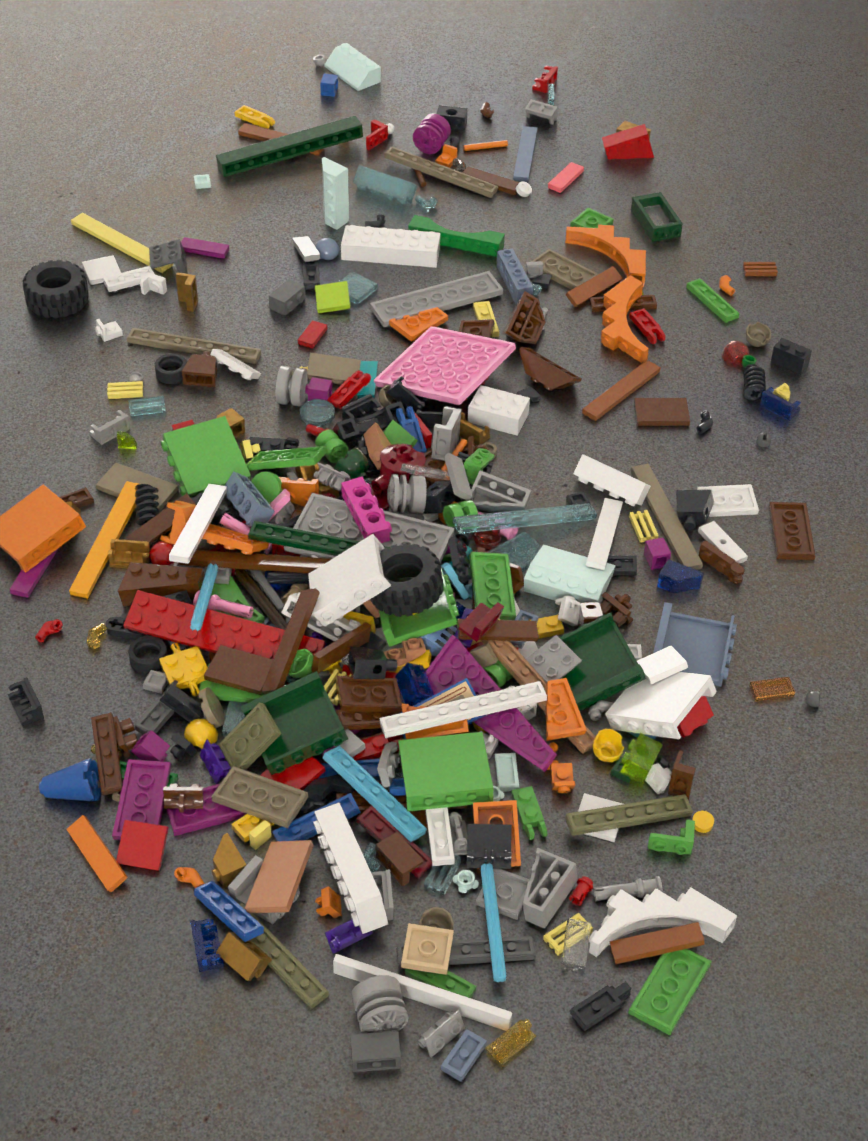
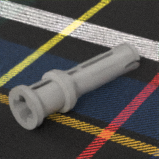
[593,876,663,901]

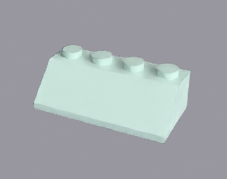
[324,43,381,91]
[322,157,349,230]

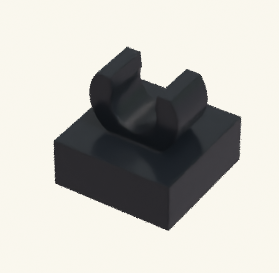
[170,733,197,761]

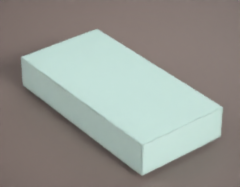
[494,753,519,792]

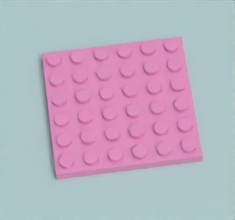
[374,326,516,405]

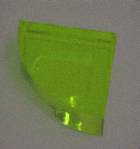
[117,431,137,449]

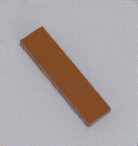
[566,266,623,307]
[609,922,705,964]

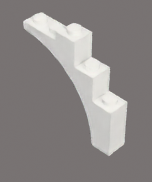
[589,887,737,957]

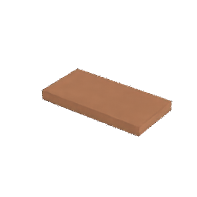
[245,840,314,913]

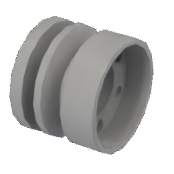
[387,474,426,514]
[351,975,408,1033]

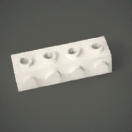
[573,454,651,506]
[281,592,361,641]

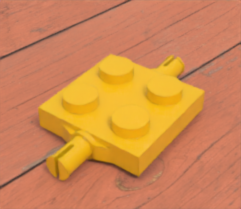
[159,643,208,696]

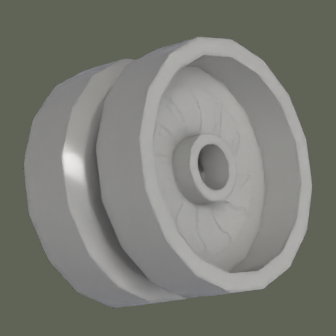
[275,366,308,407]

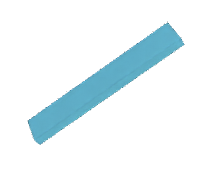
[323,746,427,843]

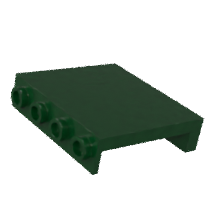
[560,613,646,711]
[240,671,348,775]

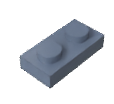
[441,1029,487,1082]

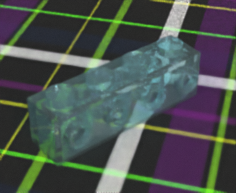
[353,165,418,204]

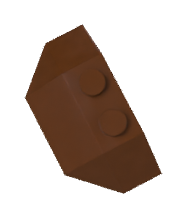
[502,291,546,344]
[519,347,582,391]

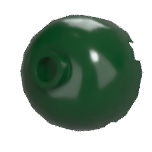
[334,448,369,480]

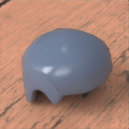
[316,238,339,260]

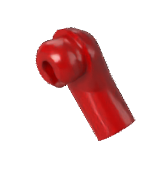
[35,619,63,642]

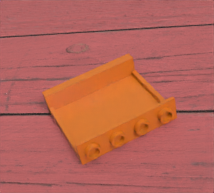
[0,484,86,573]

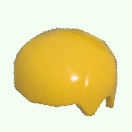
[184,719,218,749]
[592,728,625,762]

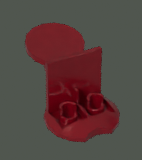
[369,443,426,511]

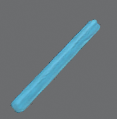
[190,563,218,631]
[481,863,506,982]

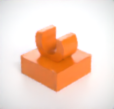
[315,886,342,918]

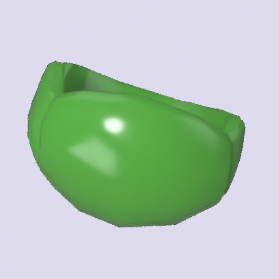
[288,649,313,679]

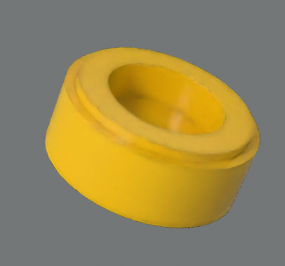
[692,811,714,833]

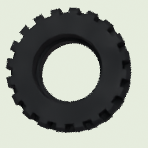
[22,260,89,319]
[370,543,444,617]

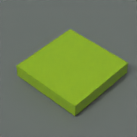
[315,281,351,313]

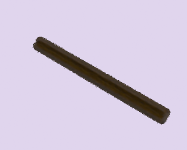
[234,569,288,630]

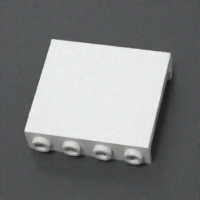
[308,534,391,627]
[605,672,717,739]

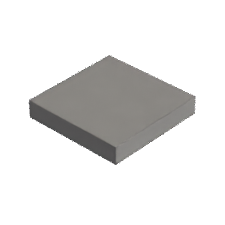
[476,869,530,920]

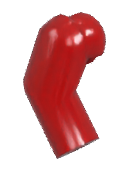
[306,424,330,437]

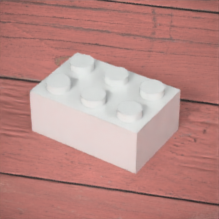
[468,385,530,436]

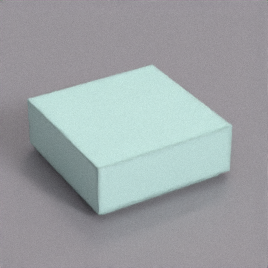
[194,174,211,189]

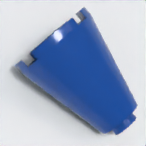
[39,758,101,801]

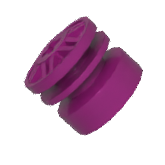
[412,114,451,154]

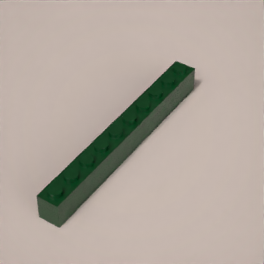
[216,116,363,177]

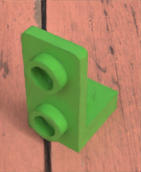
[464,448,495,485]
[648,820,695,855]

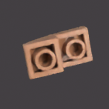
[383,638,426,666]

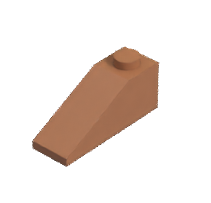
[363,422,391,470]

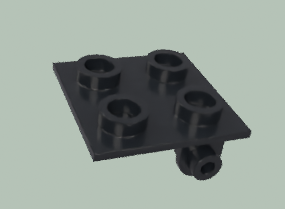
[467,824,512,869]

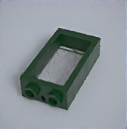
[631,192,683,242]

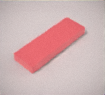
[548,162,584,193]

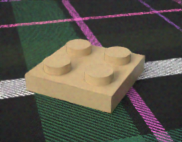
[401,923,454,975]

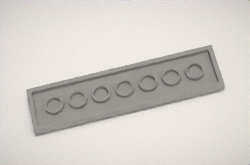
[370,271,503,327]

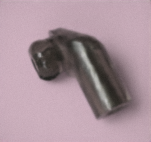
[453,158,466,172]

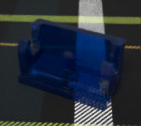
[760,387,801,421]
[395,663,434,706]
[190,919,224,972]

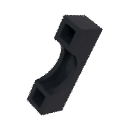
[332,401,408,443]

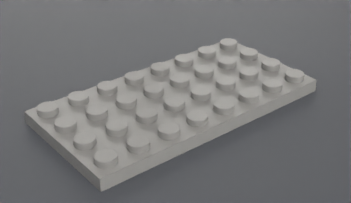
[284,493,454,582]

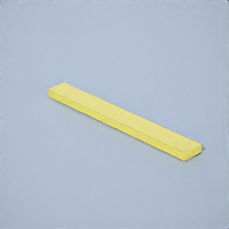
[71,213,173,273]

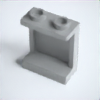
[432,407,462,461]
[228,855,300,925]

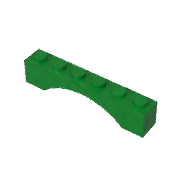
[408,215,505,257]

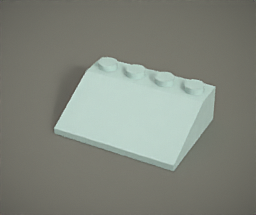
[524,545,616,603]

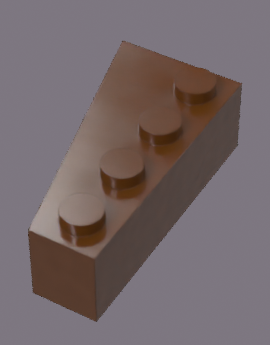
[118,562,205,606]

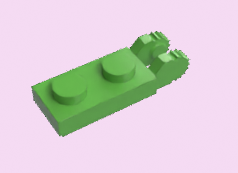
[511,786,548,840]

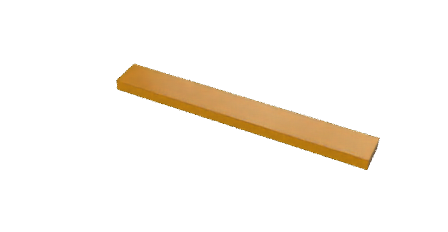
[69,481,139,599]

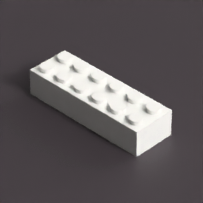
[341,225,440,268]
[313,803,388,934]

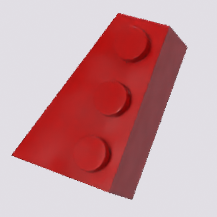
[602,124,654,159]

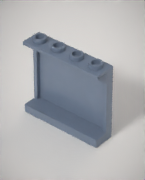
[653,602,737,687]

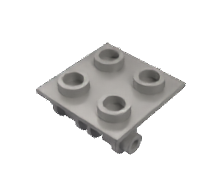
[313,462,351,492]
[526,635,582,682]

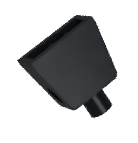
[676,490,714,530]
[347,646,397,679]

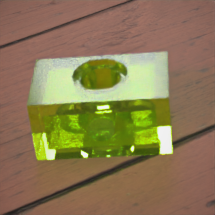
[620,733,663,784]

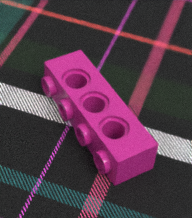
[341,477,392,543]

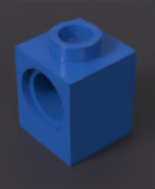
[320,74,338,97]

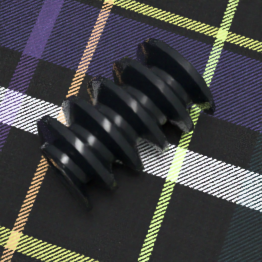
[743,364,766,400]
[135,484,159,526]

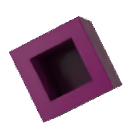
[305,377,332,405]
[644,537,671,570]
[131,730,170,762]

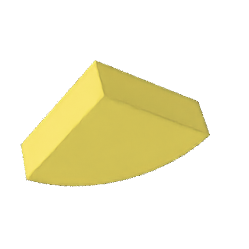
[773,383,791,403]

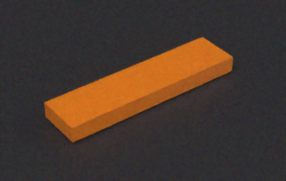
[66,815,128,892]

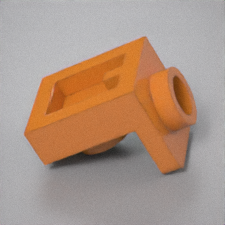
[435,144,457,168]
[550,763,575,793]

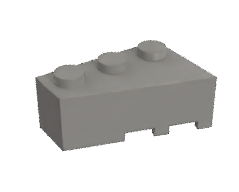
[470,470,531,514]
[523,848,578,928]

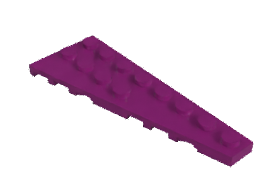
[418,635,557,772]

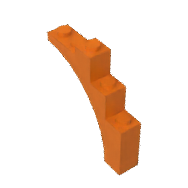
[565,225,646,287]
[601,275,648,363]

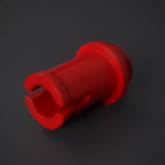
[569,876,593,906]

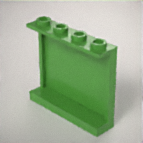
[161,416,251,498]
[379,569,459,647]
[398,732,493,811]

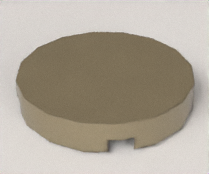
[198,687,225,728]

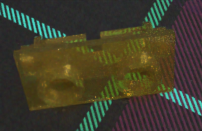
[485,1019,536,1065]

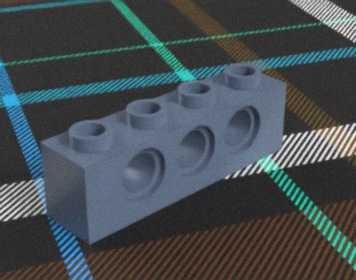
[497,248,533,305]
[225,471,275,527]

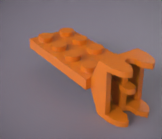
[161,501,269,555]

